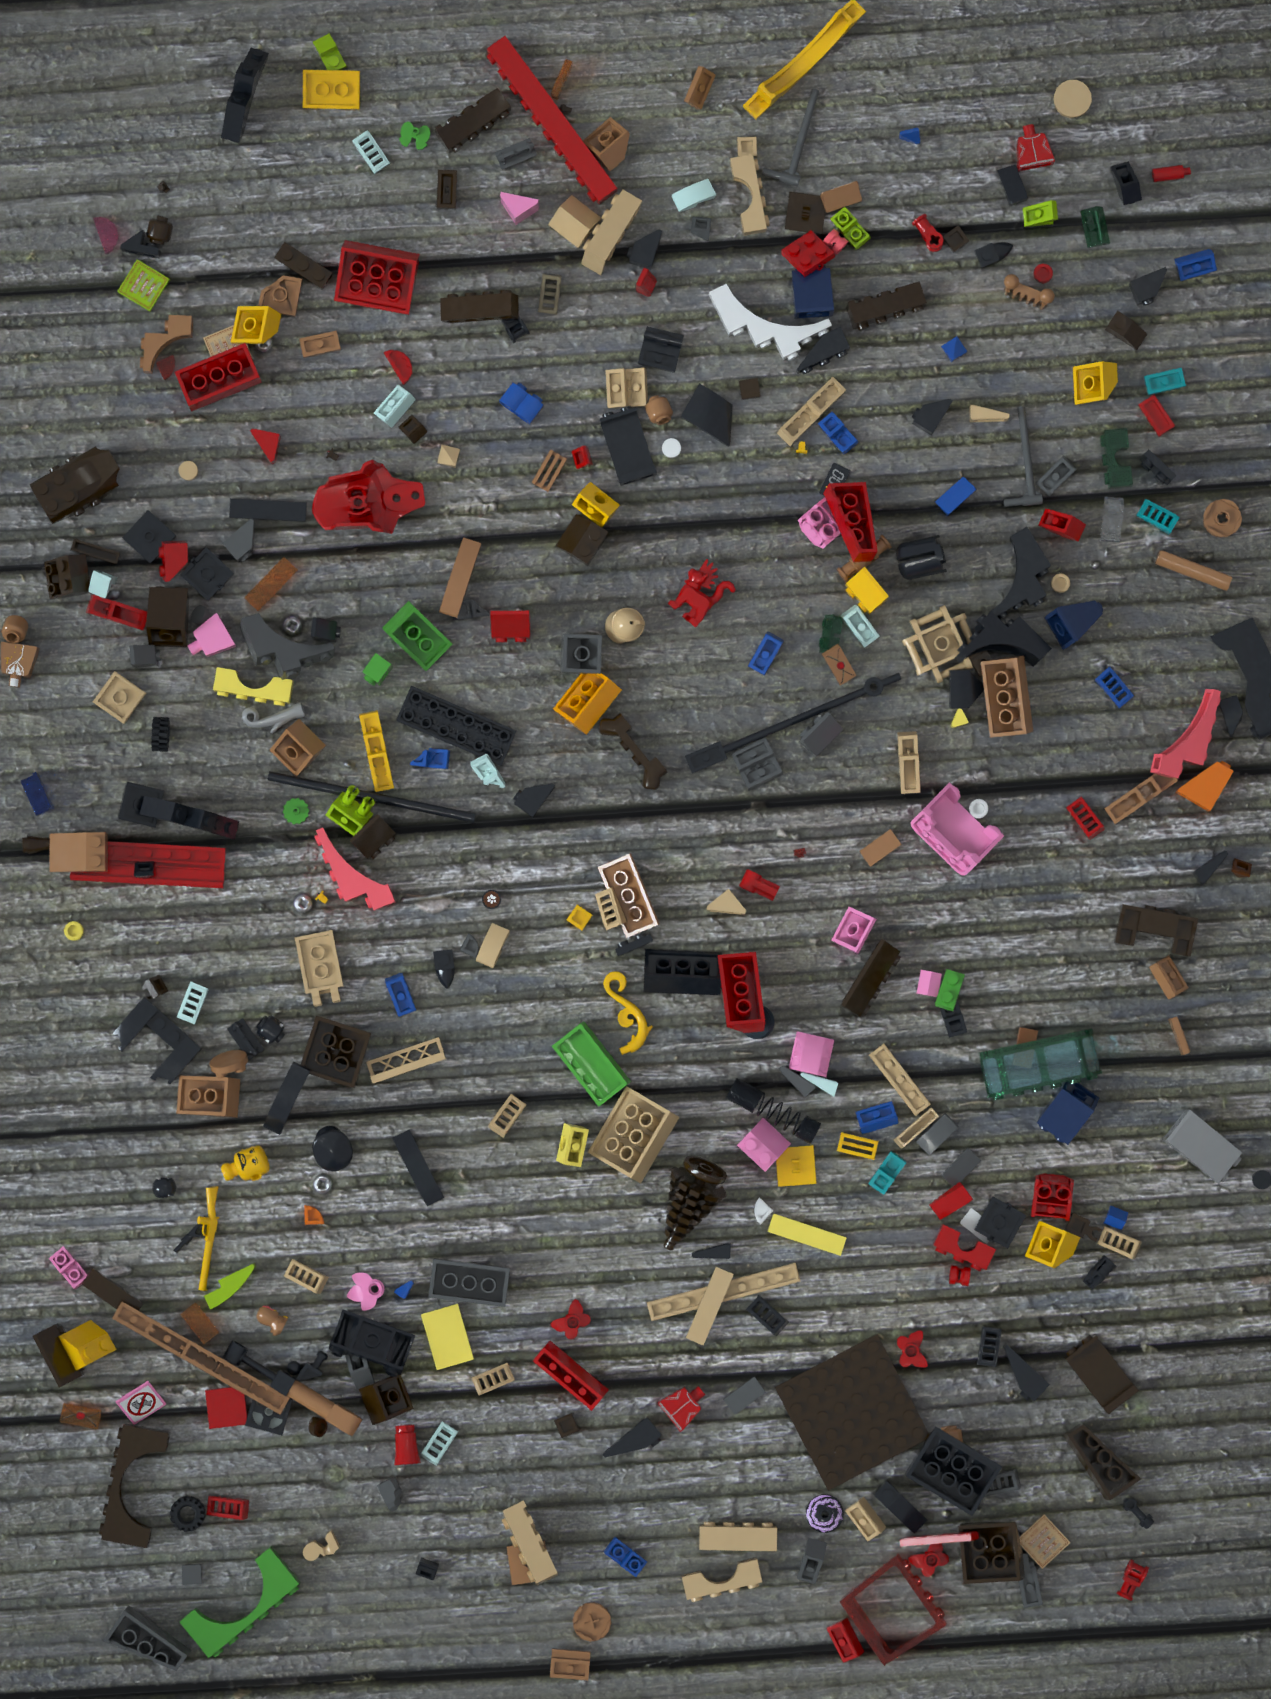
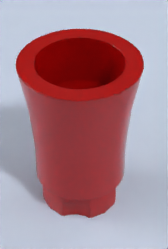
[394,1425,421,1465]

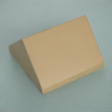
[548,195,601,248]
[706,889,746,915]

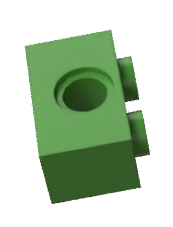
[362,653,393,686]

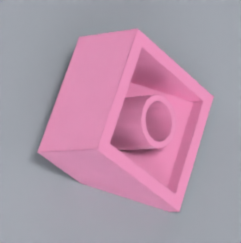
[737,1118,791,1172]

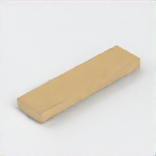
[869,1043,931,1116]
[686,1267,734,1345]

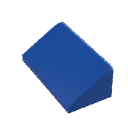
[1174,249,1217,281]
[935,477,977,516]
[855,1101,899,1134]

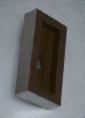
[437,170,457,210]

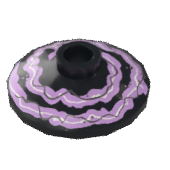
[806,1494,844,1533]

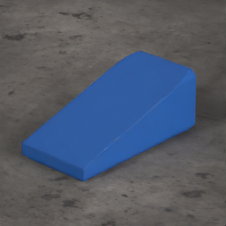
[748,632,784,676]
[385,973,416,1017]

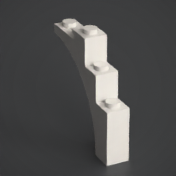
[709,284,832,360]

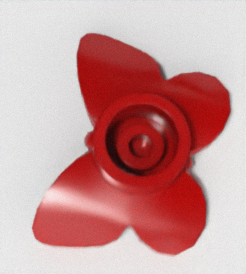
[550,1299,591,1340]
[897,1330,928,1368]
[908,1543,949,1577]

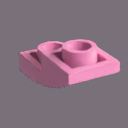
[49,1246,88,1290]

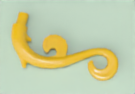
[603,971,653,1055]

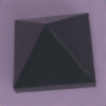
[134,861,154,879]

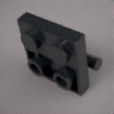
[638,326,684,373]

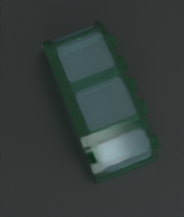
[978,1028,1102,1101]

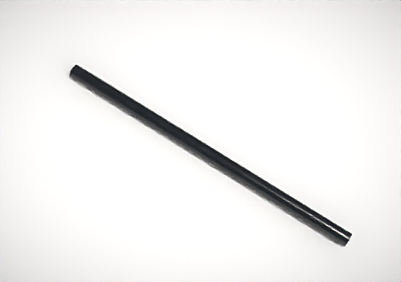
[268,771,476,823]

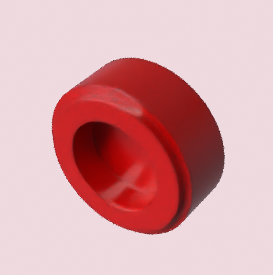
[1033,264,1053,284]

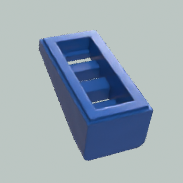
[1094,666,1134,708]

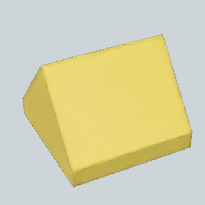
[951,708,969,728]

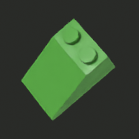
[382,601,452,671]

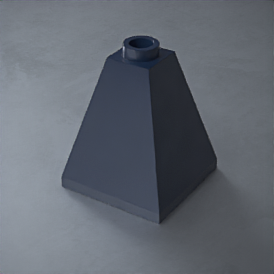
[1044,600,1103,650]

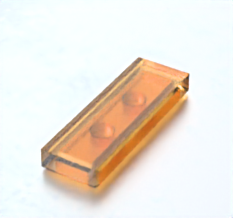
[244,557,298,611]

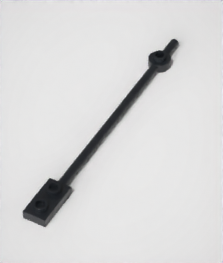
[685,673,902,774]

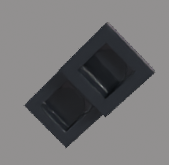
[940,999,967,1038]

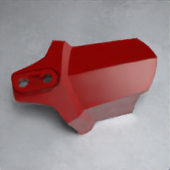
[312,460,425,534]

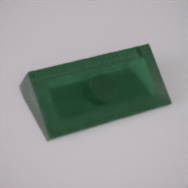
[1080,206,1110,248]

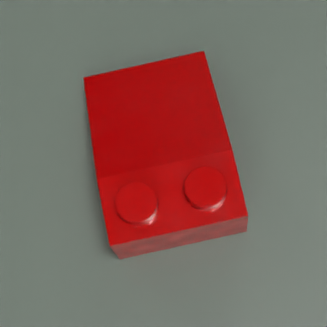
[490,610,531,643]

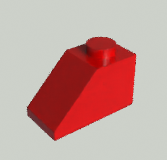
[1038,508,1086,542]

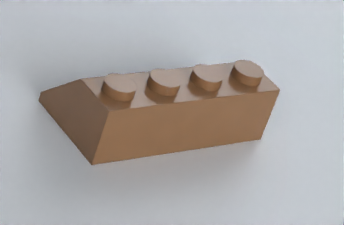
[981,655,1033,738]

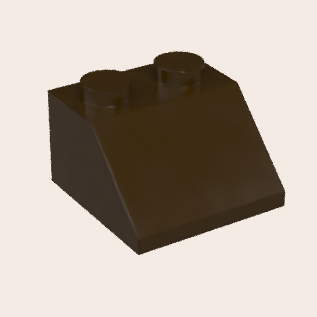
[556,514,608,566]
[359,1375,414,1425]

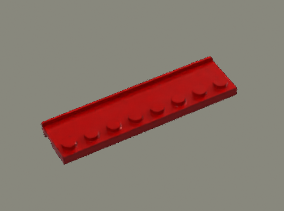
[70,842,226,889]

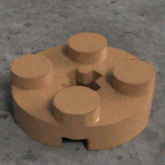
[1203,499,1242,538]

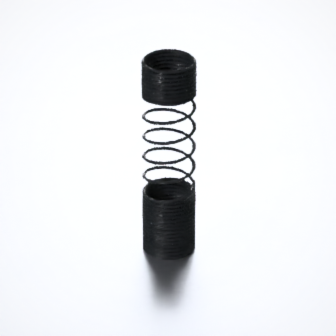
[726,1078,821,1144]

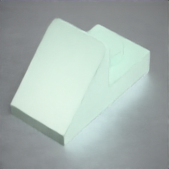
[89,570,117,598]

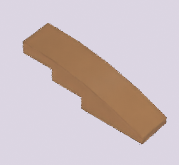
[439,538,481,618]
[1104,774,1178,824]

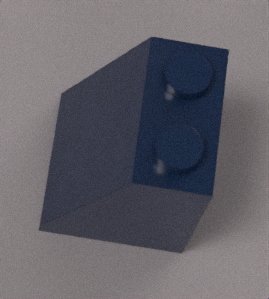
[791,266,834,319]
[1037,1076,1100,1145]

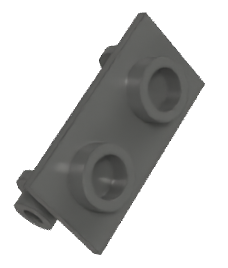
[495,138,537,170]

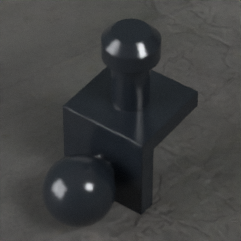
[287,1351,328,1381]

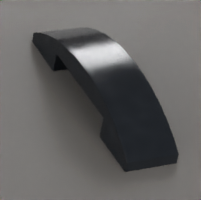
[263,1062,311,1135]
[392,1129,444,1206]

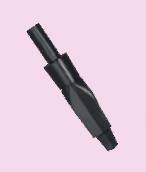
[174,1216,206,1253]

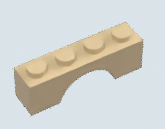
[730,154,770,236]
[682,1558,762,1602]

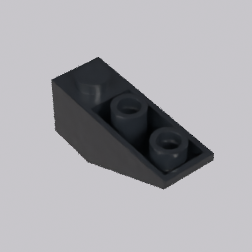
[796,327,850,375]

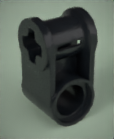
[500,317,530,343]

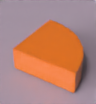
[304,1205,324,1225]

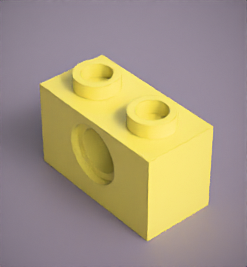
[556,1123,589,1167]

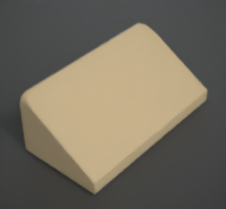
[845,1497,886,1541]

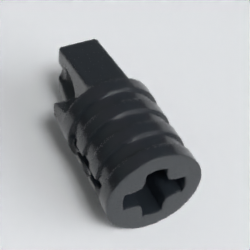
[1083,1255,1117,1290]

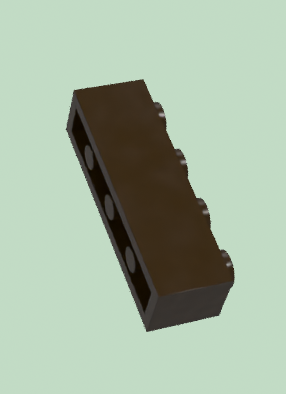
[440,290,519,324]

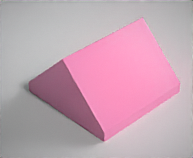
[500,192,539,225]
[831,907,877,954]

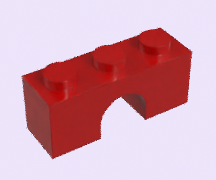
[933,1224,996,1272]

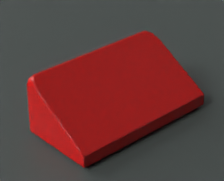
[826,1618,864,1663]

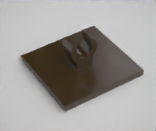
[785,192,825,234]

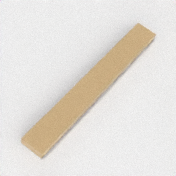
[647,1263,801,1321]

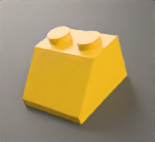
[845,567,889,615]
[58,1320,116,1371]

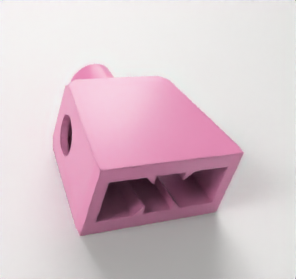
[187,613,236,657]

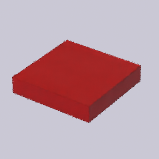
[205,1387,248,1429]

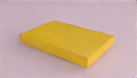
[302,70,360,109]

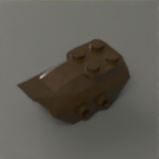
[30,446,120,524]

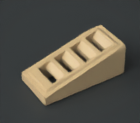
[969,405,1009,422]
[595,887,627,931]
[488,1094,527,1138]
[1097,1226,1142,1259]
[284,1259,329,1294]
[472,1362,515,1395]

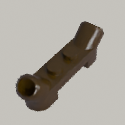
[599,713,668,790]

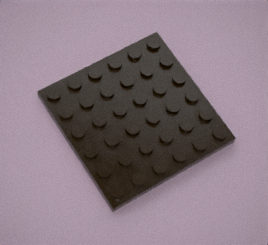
[775,1334,929,1491]

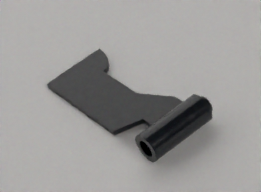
[1211,618,1271,740]

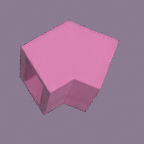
[917,970,942,997]

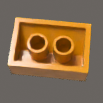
[553,673,622,735]

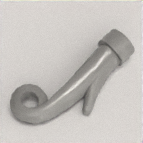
[242,702,306,734]

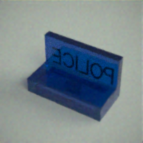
[21,772,54,816]

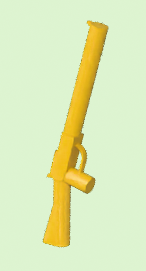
[197,1186,219,1291]

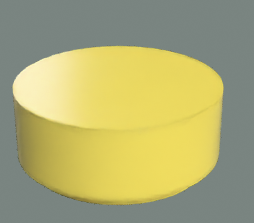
[64,921,84,941]

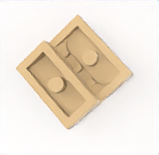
[605,368,648,408]

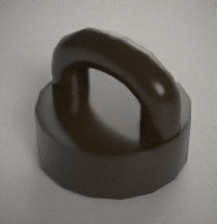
[308,1417,328,1437]

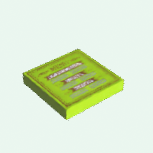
[117,259,170,312]

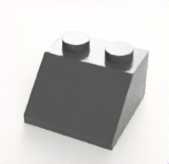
[560,633,602,674]

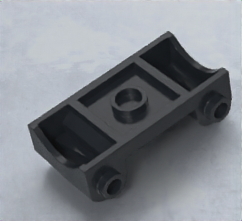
[329,1309,415,1377]

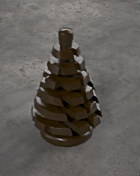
[663,1155,727,1250]

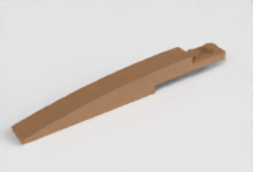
[112,1302,290,1414]

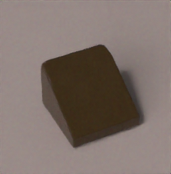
[398,415,427,444]

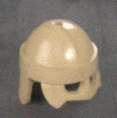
[605,608,645,644]

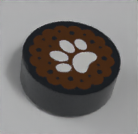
[482,890,501,909]

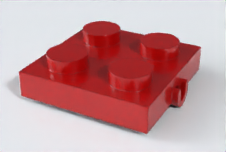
[781,230,835,277]

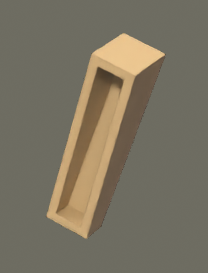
[893,1107,939,1149]

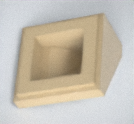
[437,445,460,468]

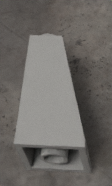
[1162,1109,1242,1183]

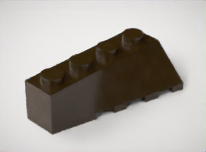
[435,88,511,154]

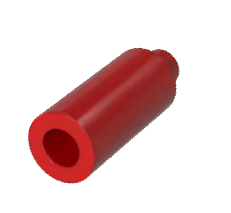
[1152,165,1191,182]

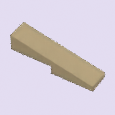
[777,377,846,446]

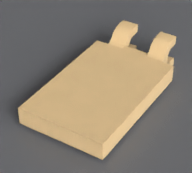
[295,930,344,1007]

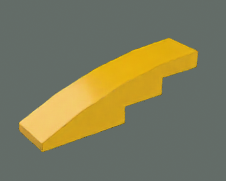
[359,710,394,792]

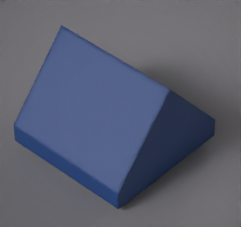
[1104,1205,1128,1230]

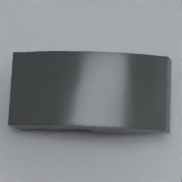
[916,1113,959,1155]

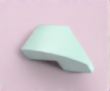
[471,754,506,788]

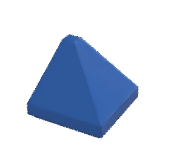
[899,128,920,144]
[941,336,967,363]
[394,1280,414,1299]

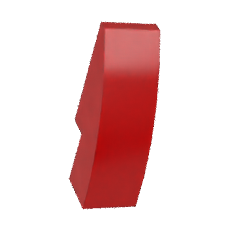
[86,594,147,631]

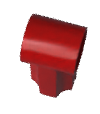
[739,869,780,901]

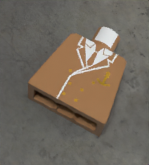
[1,642,40,688]

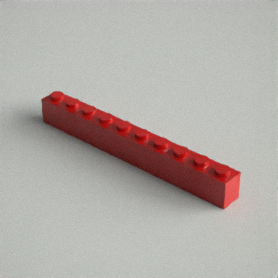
[486,36,617,205]

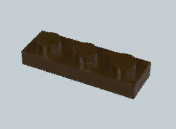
[274,242,333,290]

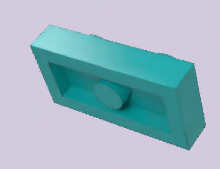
[1144,367,1186,396]

